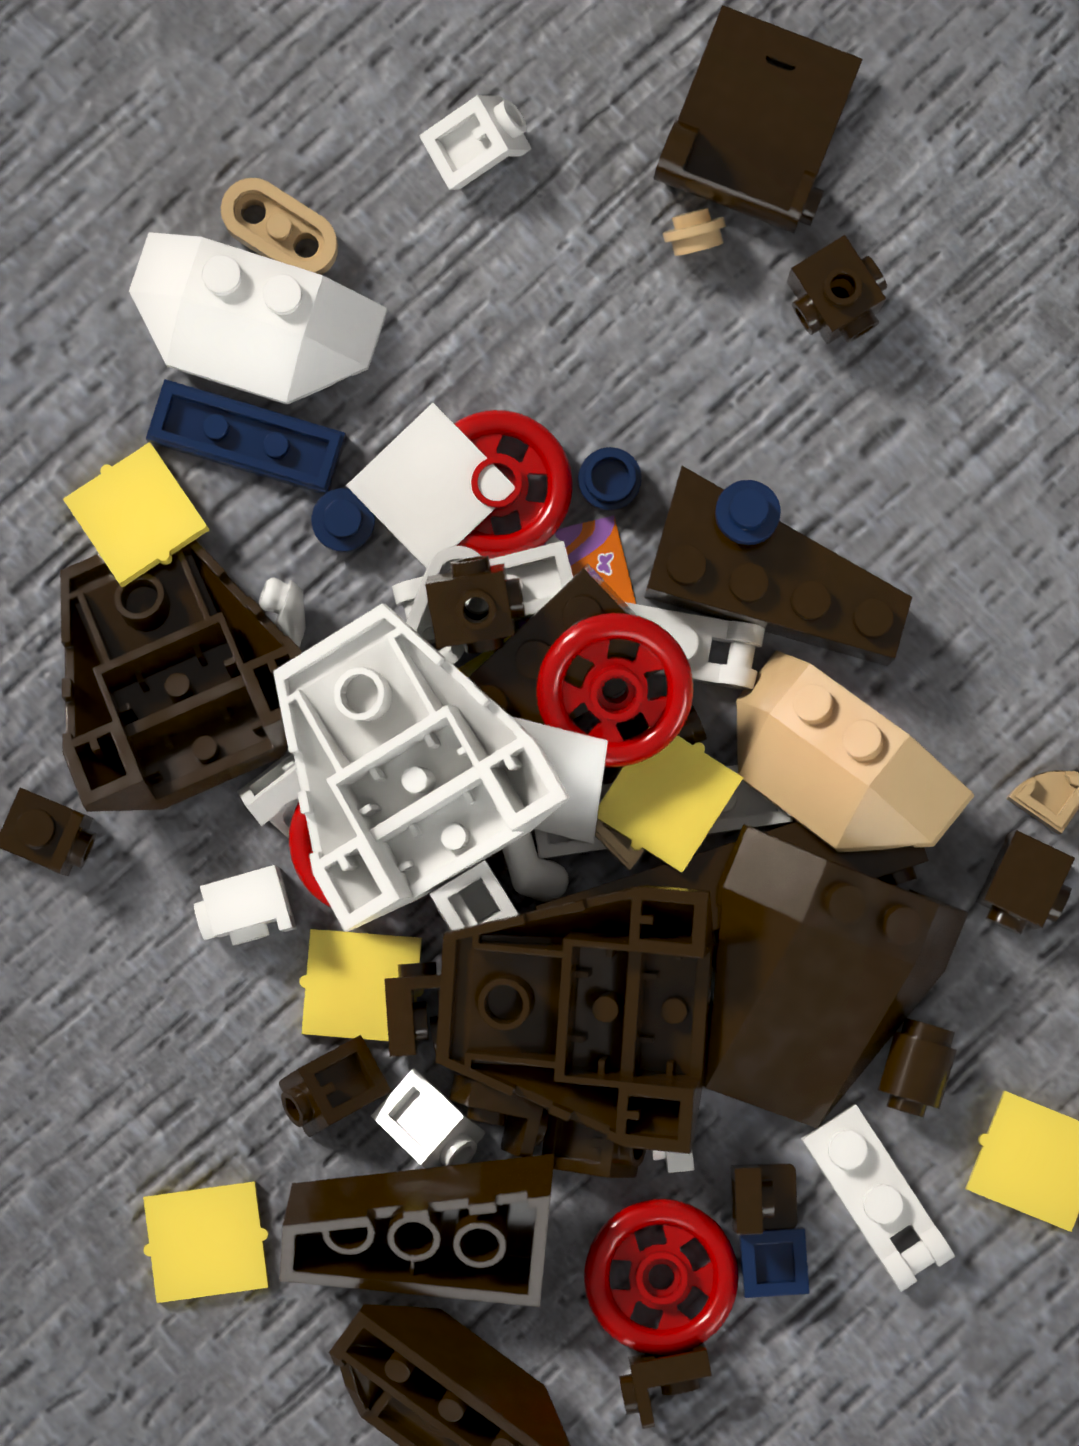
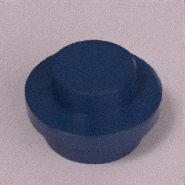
[578,447,642,511]
[715,480,781,545]
[311,488,375,552]

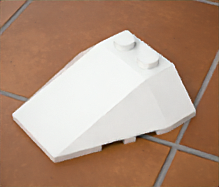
[273,604,570,932]

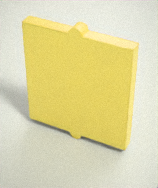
[63,442,209,588]
[597,735,743,873]
[299,929,424,1041]
[965,1091,1079,1232]
[143,1181,269,1303]

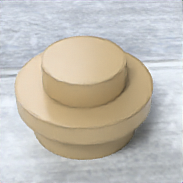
[663,208,726,256]

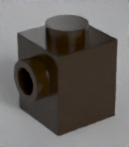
[976,830,1075,935]

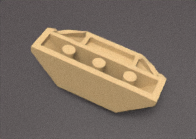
[736,650,974,852]

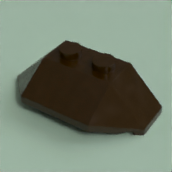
[329,1304,571,1446]

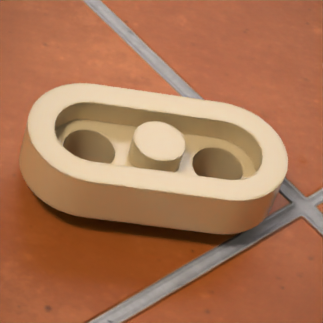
[221,178,338,275]

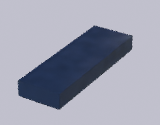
[146,379,347,495]

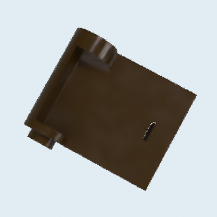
[653,5,863,233]

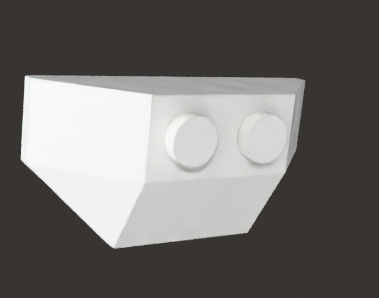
[129,232,388,405]

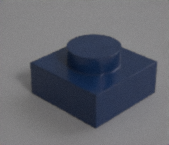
[739,1227,810,1298]

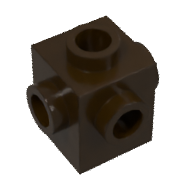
[787,235,887,344]
[425,556,526,654]

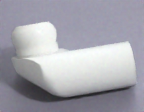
[259,578,306,648]
[502,832,569,903]

